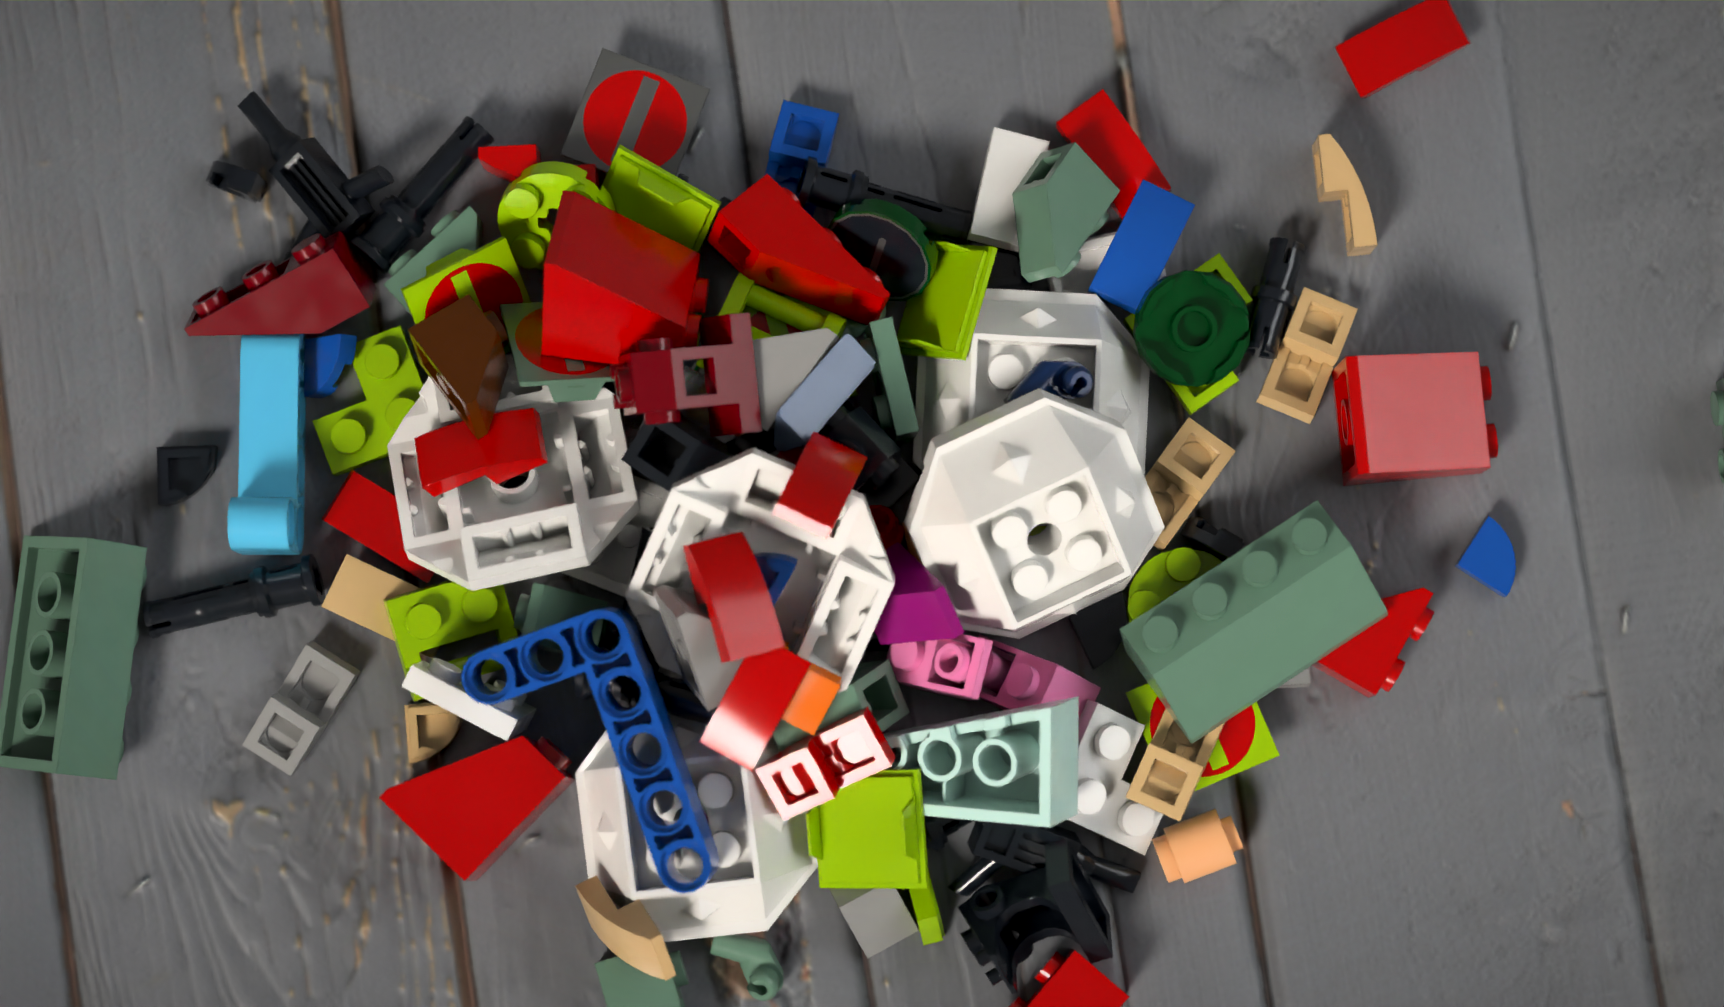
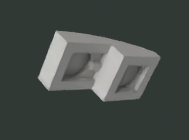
[242,641,361,776]

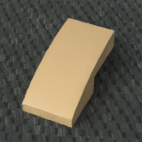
[1312,134,1378,257]
[1256,287,1358,424]
[1145,417,1236,552]
[321,554,440,659]
[1126,709,1225,821]
[575,875,676,980]

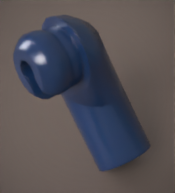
[1004,360,1093,404]

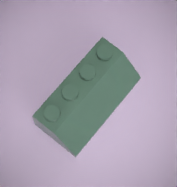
[1120,500,1388,744]
[0,535,147,780]

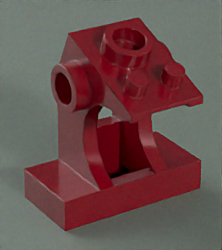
[609,312,762,437]

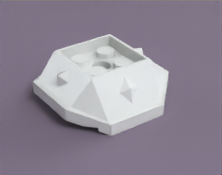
[912,288,1150,526]
[387,354,640,591]
[904,388,1165,639]
[625,447,895,692]
[575,713,818,942]

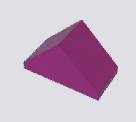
[874,542,965,645]

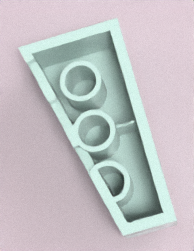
[883,696,1079,827]

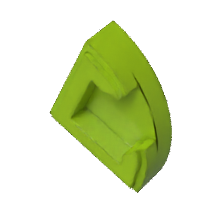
[909,871,945,946]

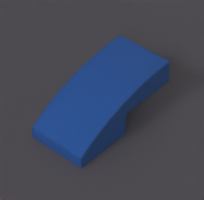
[764,100,839,218]
[1088,179,1195,315]

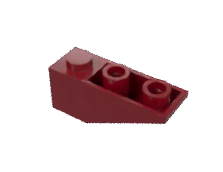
[184,230,377,336]

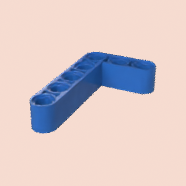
[461,606,719,893]

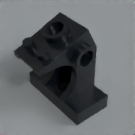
[818,400,920,509]
[958,838,1113,994]

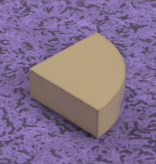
[404,702,463,764]

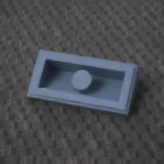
[773,334,876,452]

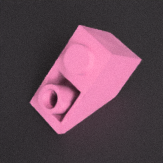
[886,634,993,701]
[978,634,1101,718]

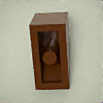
[408,294,509,440]

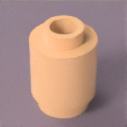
[1152,809,1243,883]

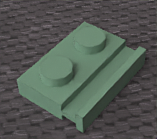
[858,317,920,445]

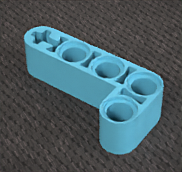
[227,334,306,555]

